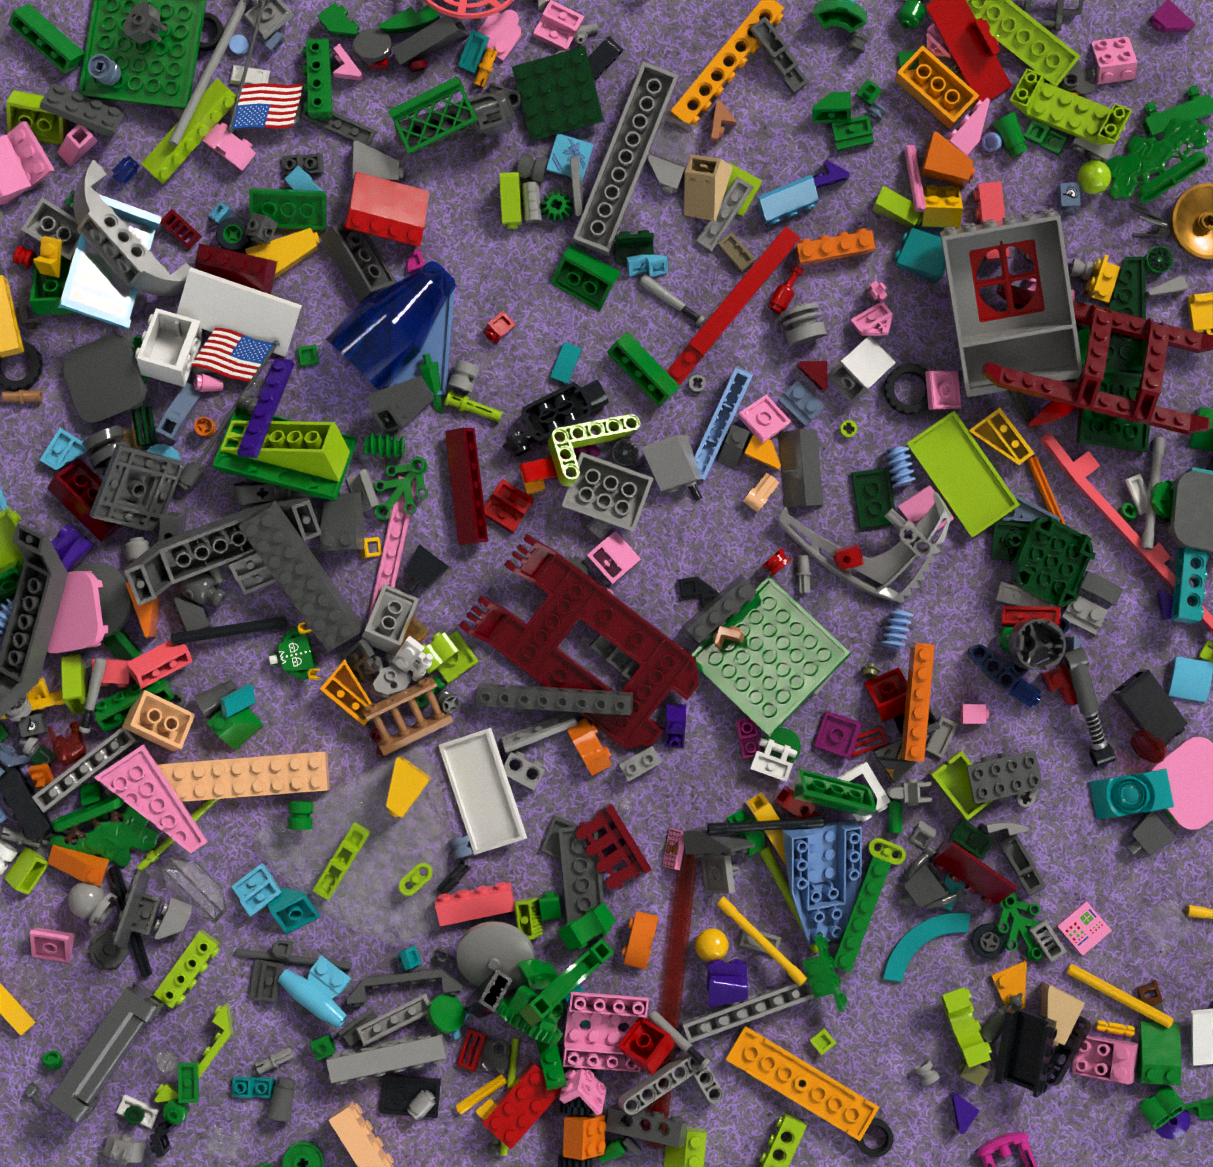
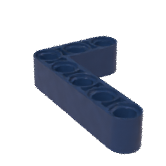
[968,617,1069,689]

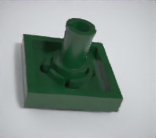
[990,521,1029,561]

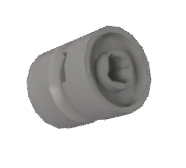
[448,359,480,393]

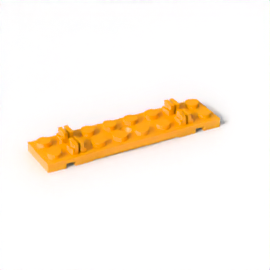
[725,1026,880,1141]

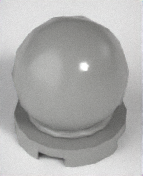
[67,882,118,929]

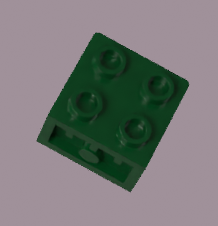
[615,230,654,265]

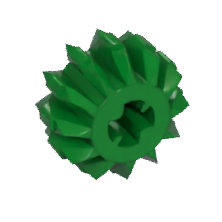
[541,190,573,223]

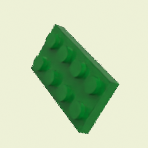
[249,188,327,230]

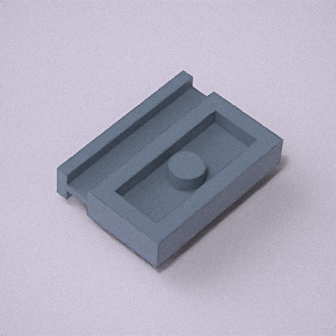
[778,380,825,426]

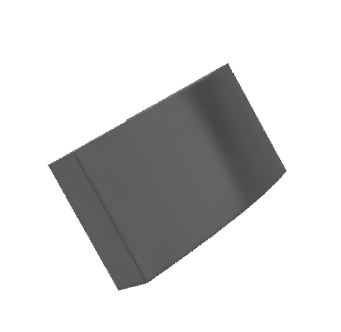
[282,153,324,176]
[1079,571,1123,606]

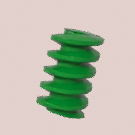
[364,432,405,459]

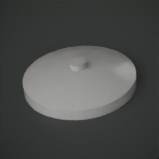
[457,922,535,990]

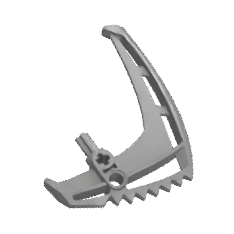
[779,492,951,603]

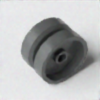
[82,426,130,469]

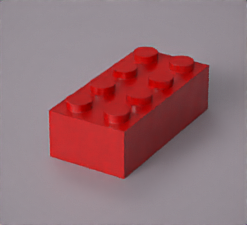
[480,1061,561,1150]

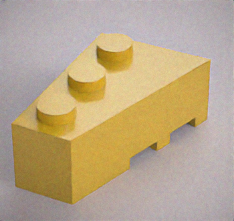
[968,407,1035,465]

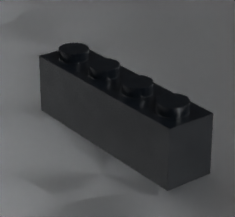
[0,765,54,842]

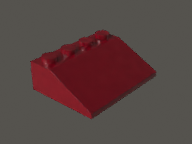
[195,243,278,295]
[930,841,1018,905]

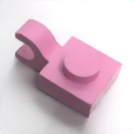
[868,281,888,302]

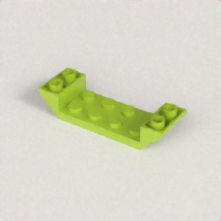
[1010,68,1132,145]

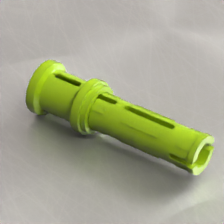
[444,389,503,423]

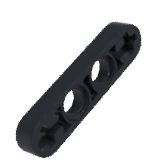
[1046,1016,1091,1086]

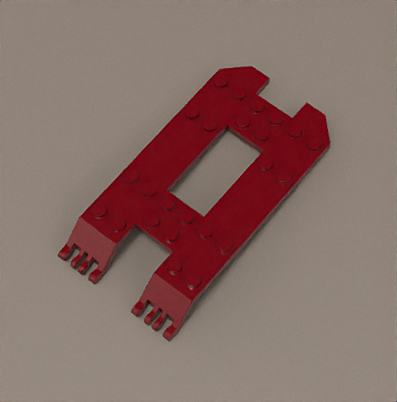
[458,534,699,749]

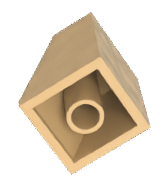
[1040,981,1085,1046]

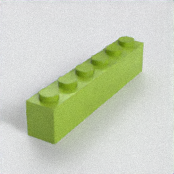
[141,78,237,184]

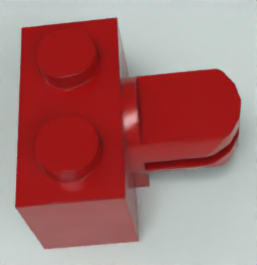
[1040,664,1078,705]

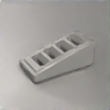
[1146,275,1189,298]
[1029,919,1067,962]

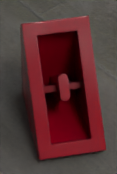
[796,361,828,393]

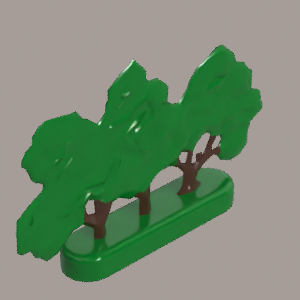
[48,794,159,868]

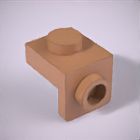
[713,626,745,649]

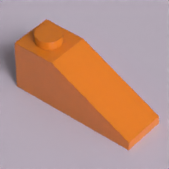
[48,845,110,886]

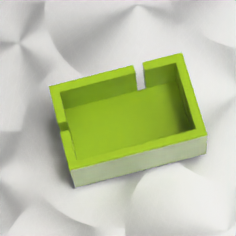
[929,750,993,820]

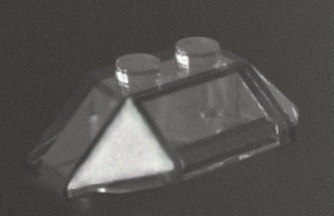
[160,856,227,923]

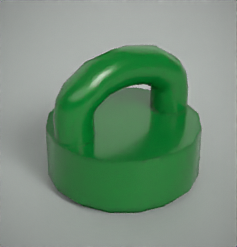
[42,1051,63,1070]

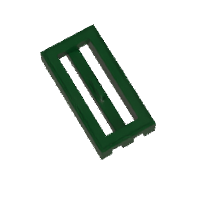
[131,406,157,446]

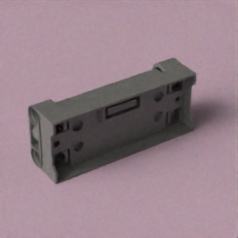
[48,981,165,1123]

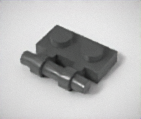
[342,638,382,682]

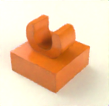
[28,763,55,788]

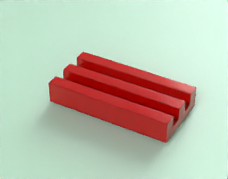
[852,726,888,757]
[457,1028,488,1072]

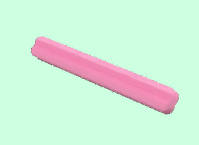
[904,145,926,213]

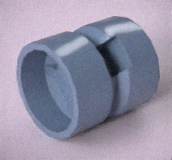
[88,54,121,86]

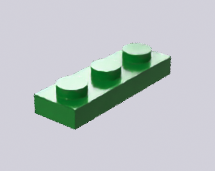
[536,1040,566,1090]

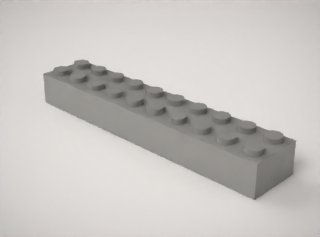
[573,62,679,256]

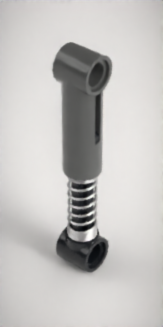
[1062,647,1116,768]

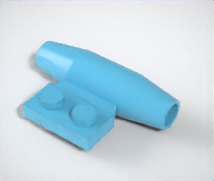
[278,955,352,1028]

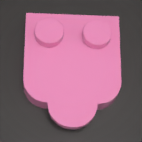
[478,10,521,62]

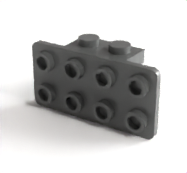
[966,751,1043,804]
[112,869,162,949]

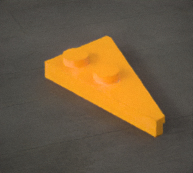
[991,960,1027,1009]

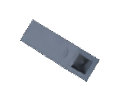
[156,383,203,442]

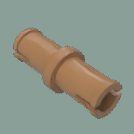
[2,389,43,404]

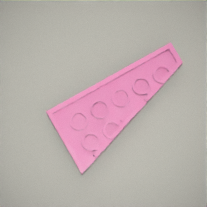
[94,745,208,853]

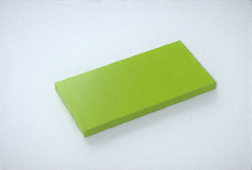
[906,411,1020,538]

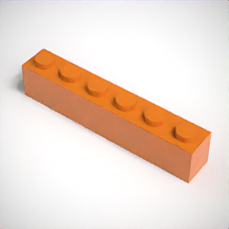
[901,642,935,762]

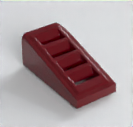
[160,209,202,250]

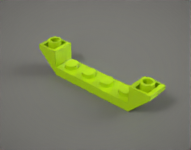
[154,1003,233,1103]

